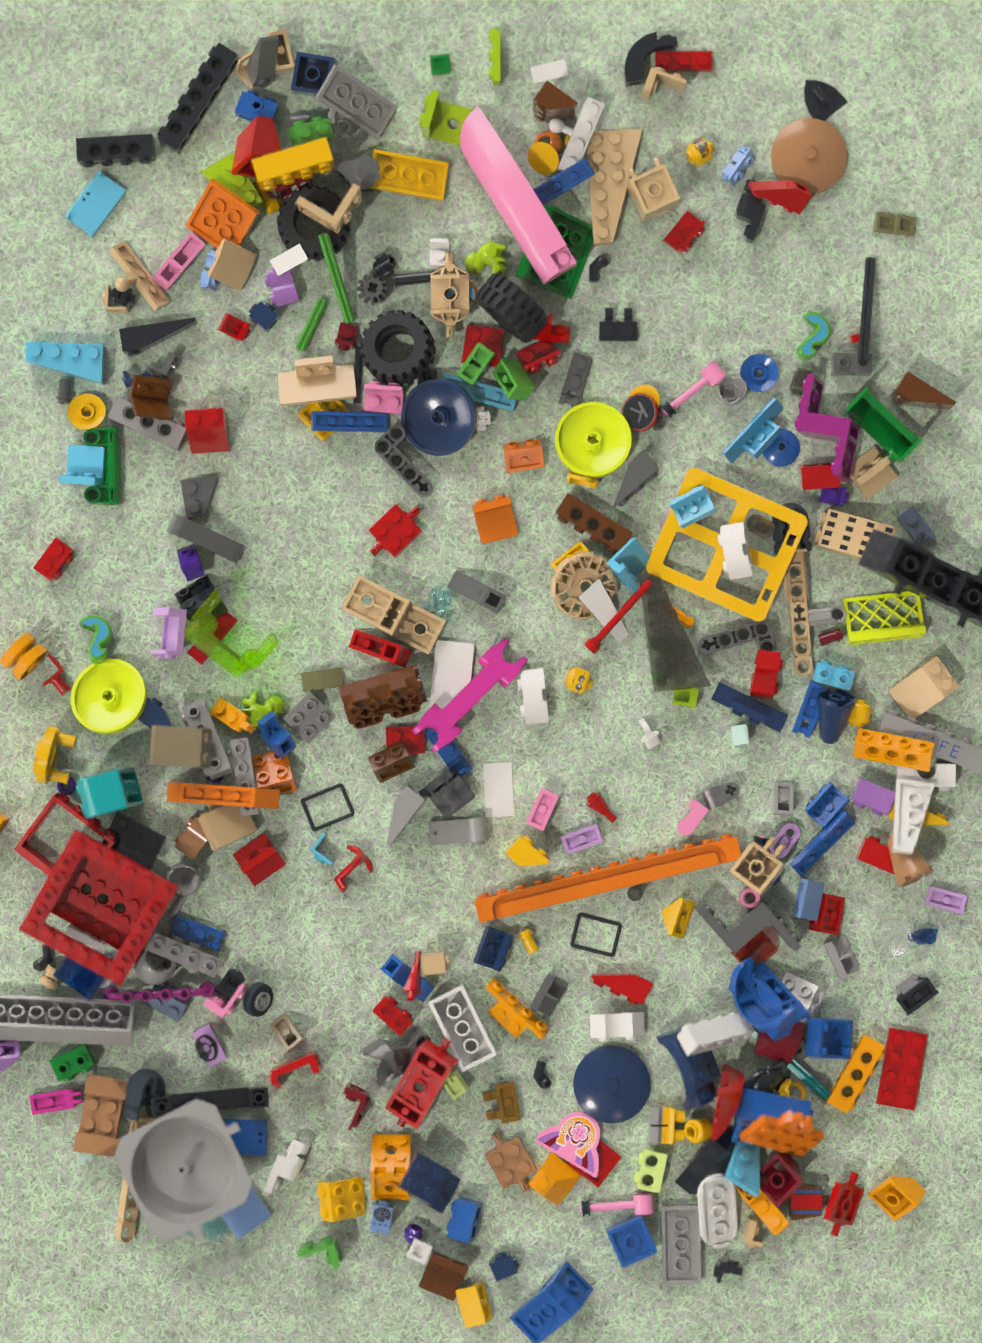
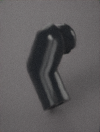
[589,256,609,282]
[33,945,53,971]
[533,1060,551,1089]

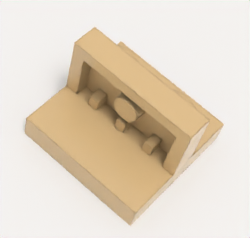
[850,446,898,500]

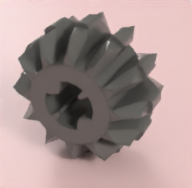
[357,273,389,306]

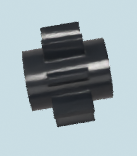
[373,252,396,277]
[111,288,136,307]

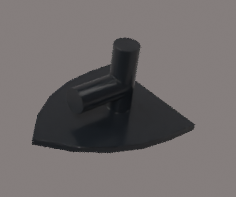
[804,80,848,121]

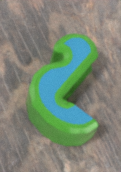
[797,312,831,360]
[79,615,113,664]

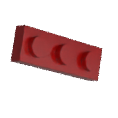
[655,51,712,72]
[187,612,238,665]

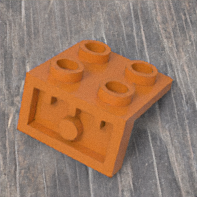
[252,751,297,795]

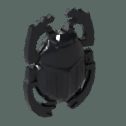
[743,1059,791,1094]

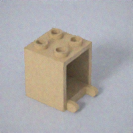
[627,157,680,223]

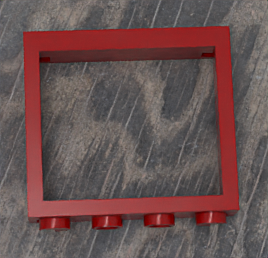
[14,792,119,889]

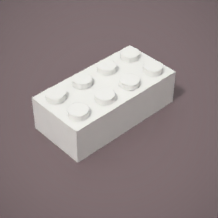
[428,984,497,1072]

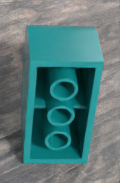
[76,768,144,818]

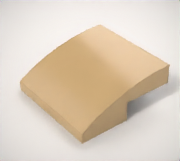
[207,238,256,291]

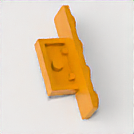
[485,978,550,1040]

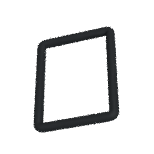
[301,783,354,831]
[570,913,622,957]

